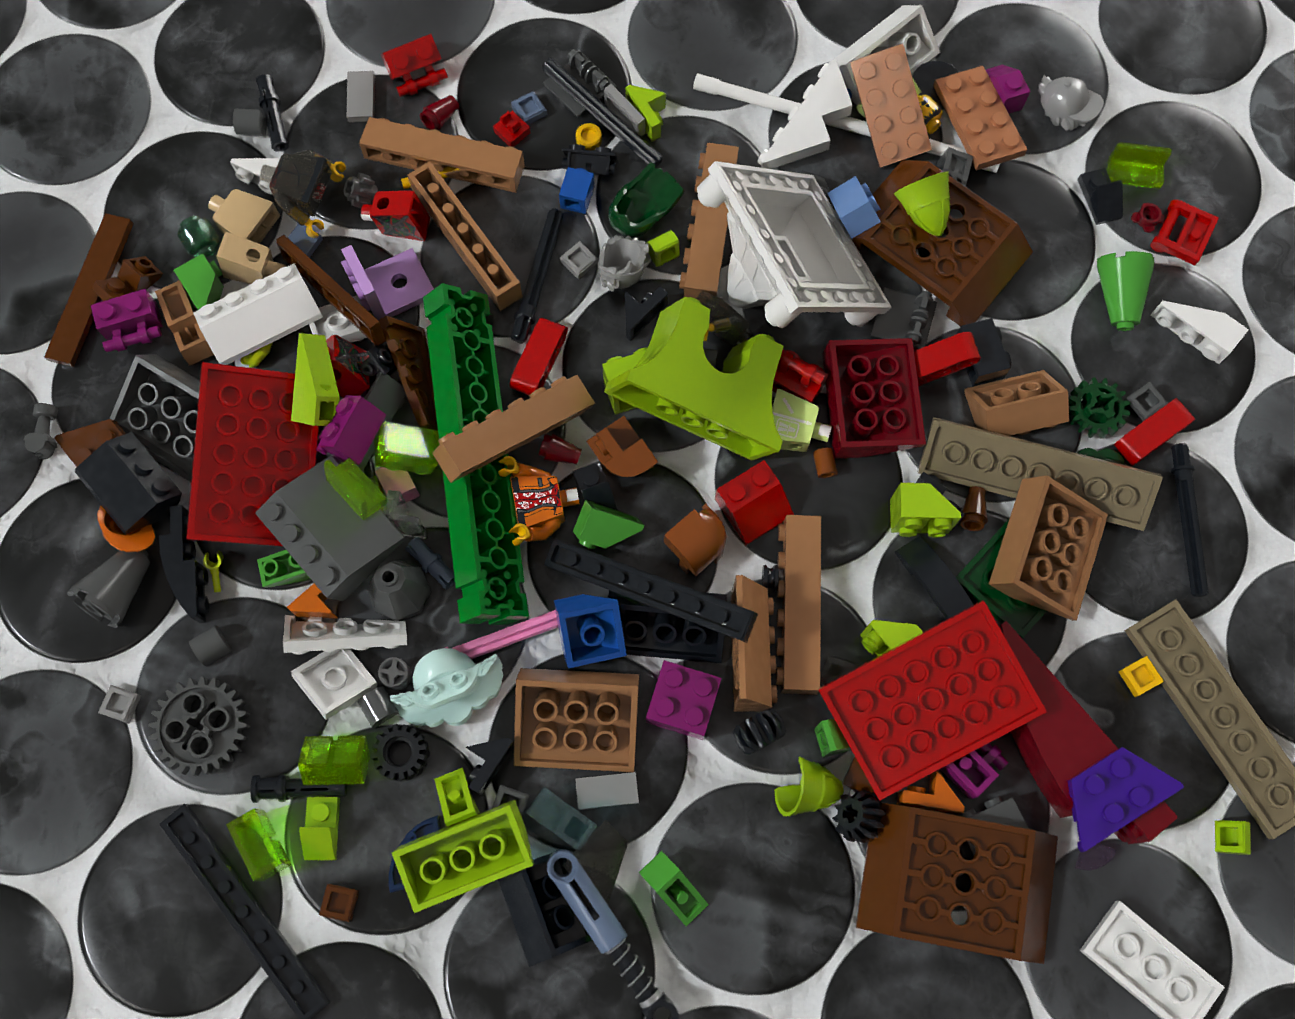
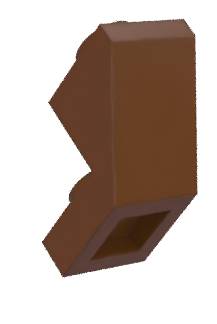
[92,256,163,301]

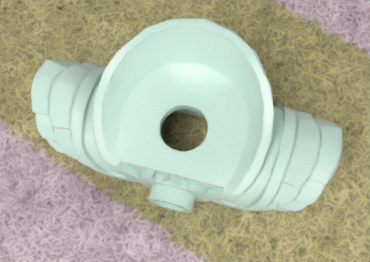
[390,648,503,728]

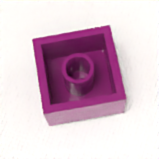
[646,660,722,740]

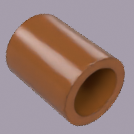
[813,448,838,478]

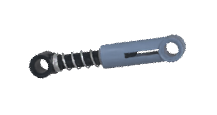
[547,849,679,1019]

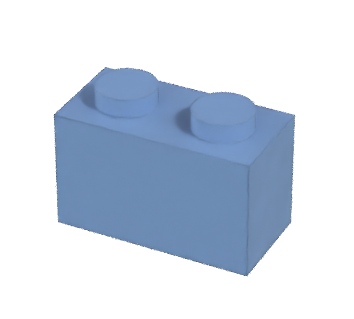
[827,176,881,239]

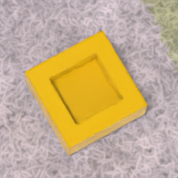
[1118,656,1164,697]

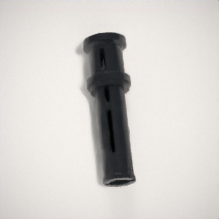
[250,774,348,803]

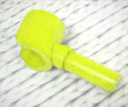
[203,550,223,593]

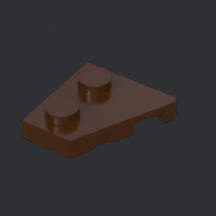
[54,419,126,467]

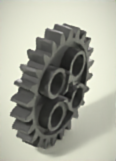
[148,676,251,776]

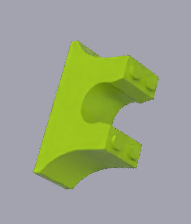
[604,297,784,461]

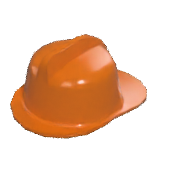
[97,506,155,552]

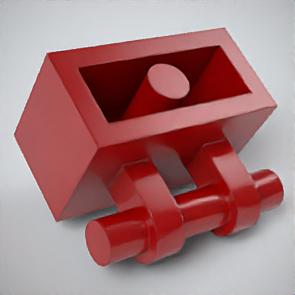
[381,34,448,97]
[772,349,828,404]

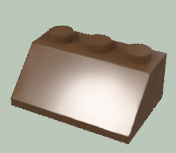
[964,370,1069,436]

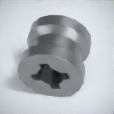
[378,657,412,690]

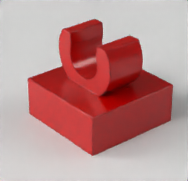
[493,111,531,147]

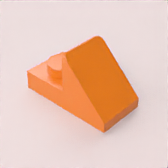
[287,583,338,619]
[897,771,965,815]

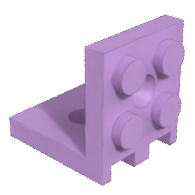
[341,245,434,320]

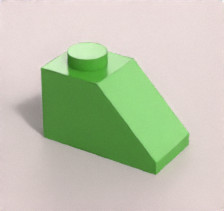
[174,254,224,310]
[573,500,644,549]
[814,719,851,758]
[639,851,709,926]

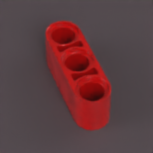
[510,317,568,395]
[914,332,981,386]
[1114,398,1196,466]

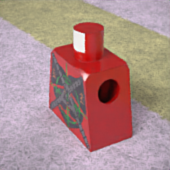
[361,191,431,241]
[326,335,370,398]

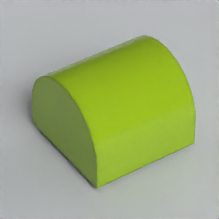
[646,230,680,267]
[1215,820,1251,855]

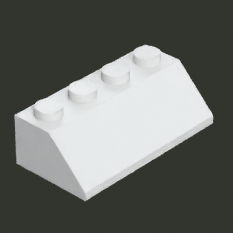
[828,5,940,105]
[193,263,323,365]

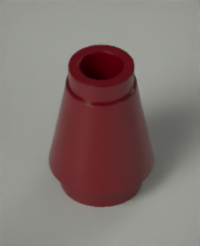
[420,95,459,130]
[538,433,582,465]

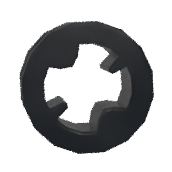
[762,565,779,591]

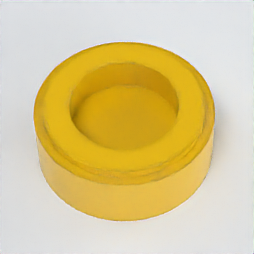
[576,123,602,151]

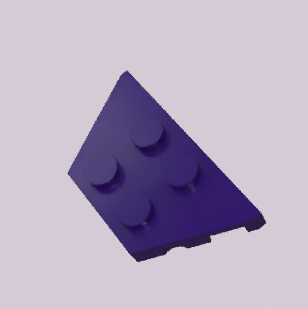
[1067,747,1184,852]

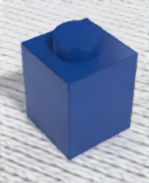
[559,167,595,214]

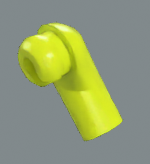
[240,342,273,368]

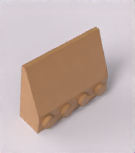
[989,475,1108,621]
[730,575,777,712]
[514,668,639,772]

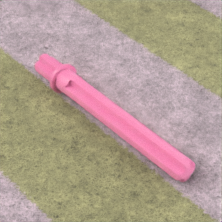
[445,610,558,659]

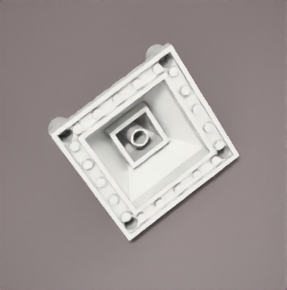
[697,161,892,328]

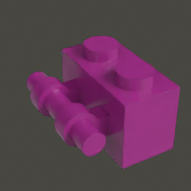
[91,289,163,352]
[316,395,387,465]
[940,743,1009,799]

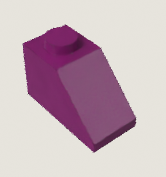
[986,64,1031,114]

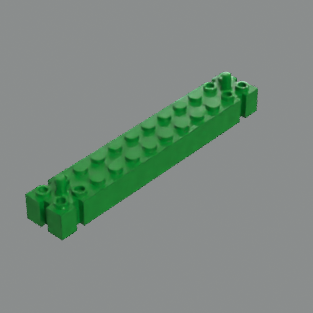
[423,283,529,625]

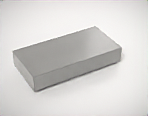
[346,71,375,122]
[604,84,645,136]
[575,772,639,810]

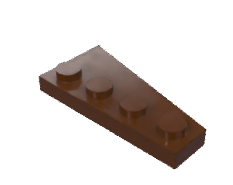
[378,316,438,433]

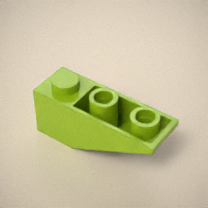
[291,333,340,426]

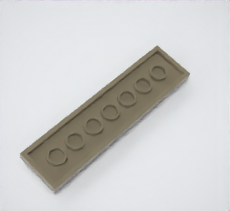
[917,417,1163,531]
[1124,600,1295,840]

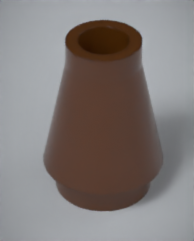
[960,486,988,531]

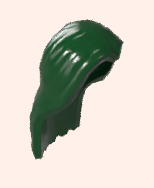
[608,162,685,237]

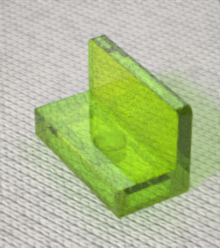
[1107,142,1172,189]
[324,458,387,520]

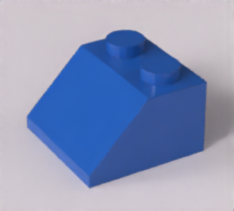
[554,594,627,669]

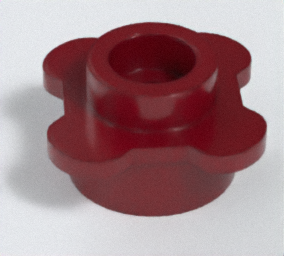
[1131,203,1164,233]

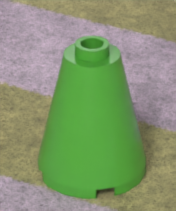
[1097,251,1155,331]

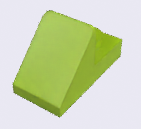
[625,85,666,141]
[434,768,480,827]
[299,797,340,860]

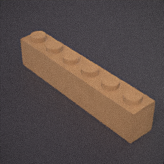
[359,117,525,193]
[679,143,739,304]
[407,161,523,311]
[432,375,595,483]
[776,515,821,695]

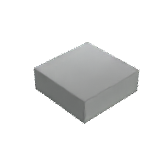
[560,241,598,280]
[98,685,141,724]

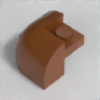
[586,416,658,477]
[664,503,727,576]

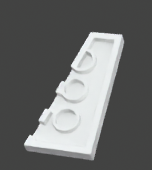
[283,615,407,654]

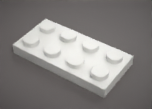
[1079,901,1225,1019]

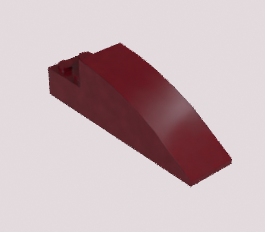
[999,621,1178,844]

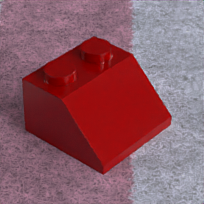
[715,460,794,545]

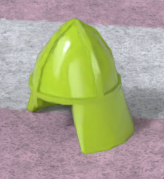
[894,171,950,237]
[774,756,844,816]

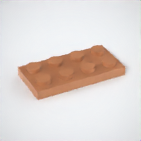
[850,43,932,167]
[933,66,1028,170]

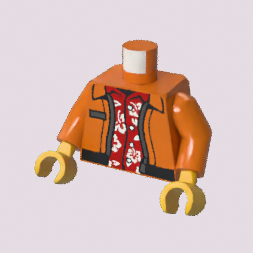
[498,456,580,546]

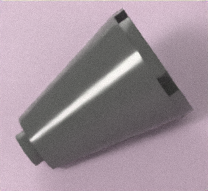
[67,550,151,628]

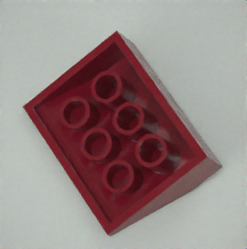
[822,338,926,458]

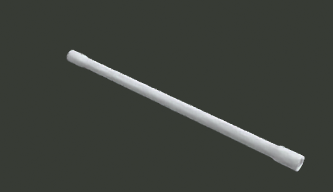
[693,73,1000,173]

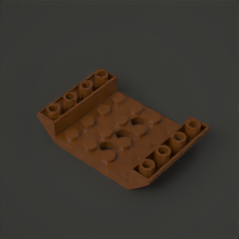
[844,160,1033,326]
[855,803,1058,964]

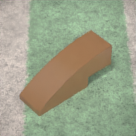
[155,280,214,366]

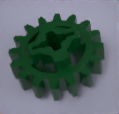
[1068,377,1131,439]

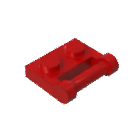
[1150,200,1219,266]

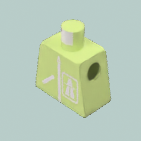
[772,389,832,452]

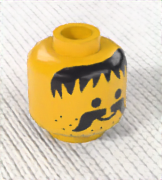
[917,95,943,134]

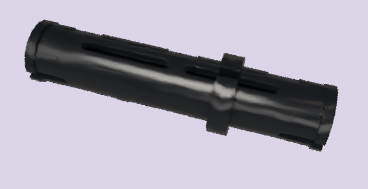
[256,74,289,152]

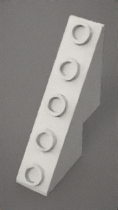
[757,59,852,169]

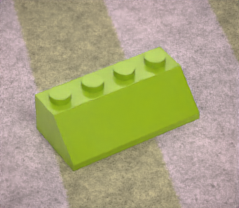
[391,800,534,913]

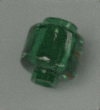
[177,215,220,258]

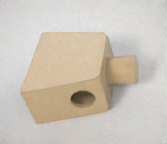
[208,189,280,244]
[216,231,286,284]

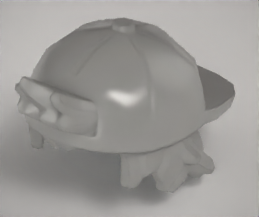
[1038,76,1104,131]
[598,235,651,292]

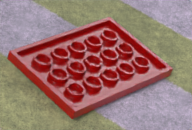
[186,362,318,547]
[818,600,1047,801]

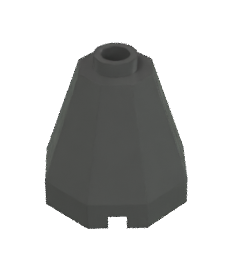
[367,558,431,621]

